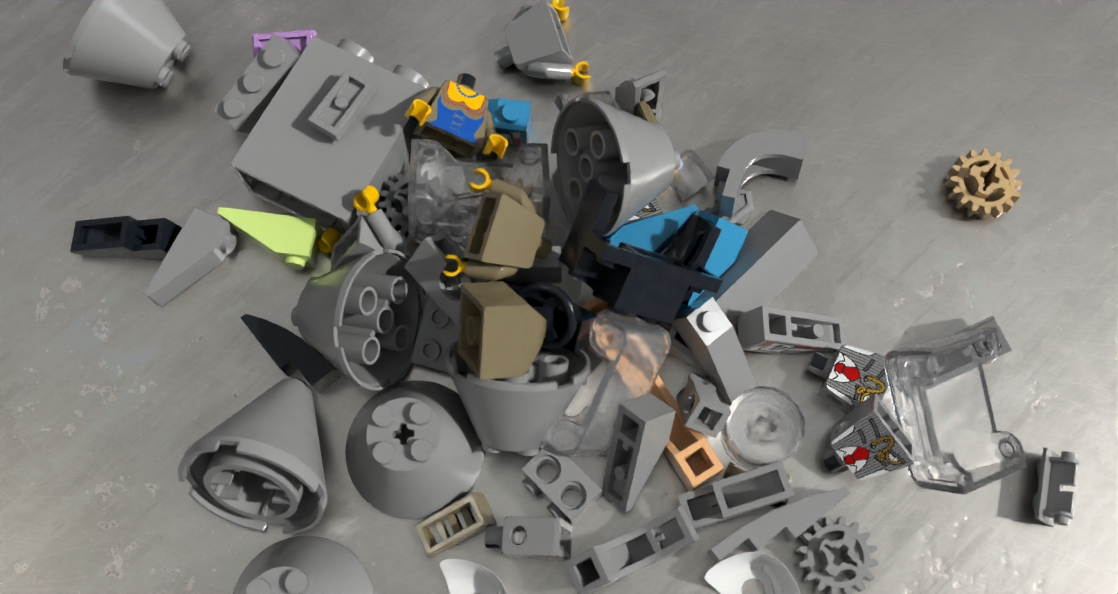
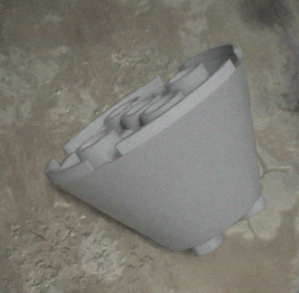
[63,0,191,89]
[551,97,681,237]
[291,249,426,390]
[445,338,590,456]
[345,380,485,519]
[233,536,374,594]

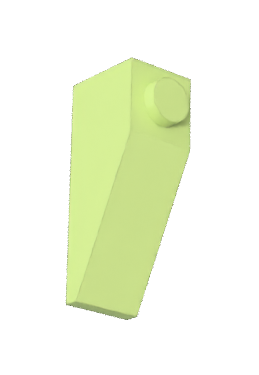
[217,207,324,270]

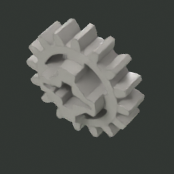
[796,516,879,594]

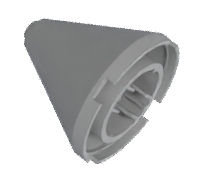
[178,377,328,534]

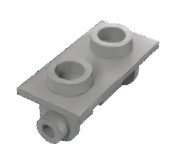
[1033,447,1080,527]

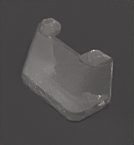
[408,139,551,246]
[539,308,671,457]
[884,328,1027,495]

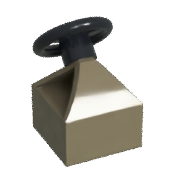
[458,281,577,380]

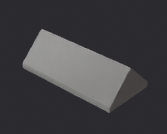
[693,210,819,335]

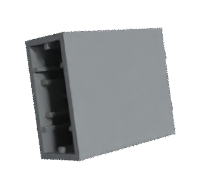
[230,36,429,237]

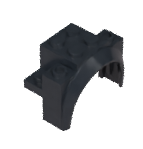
[558,179,723,324]

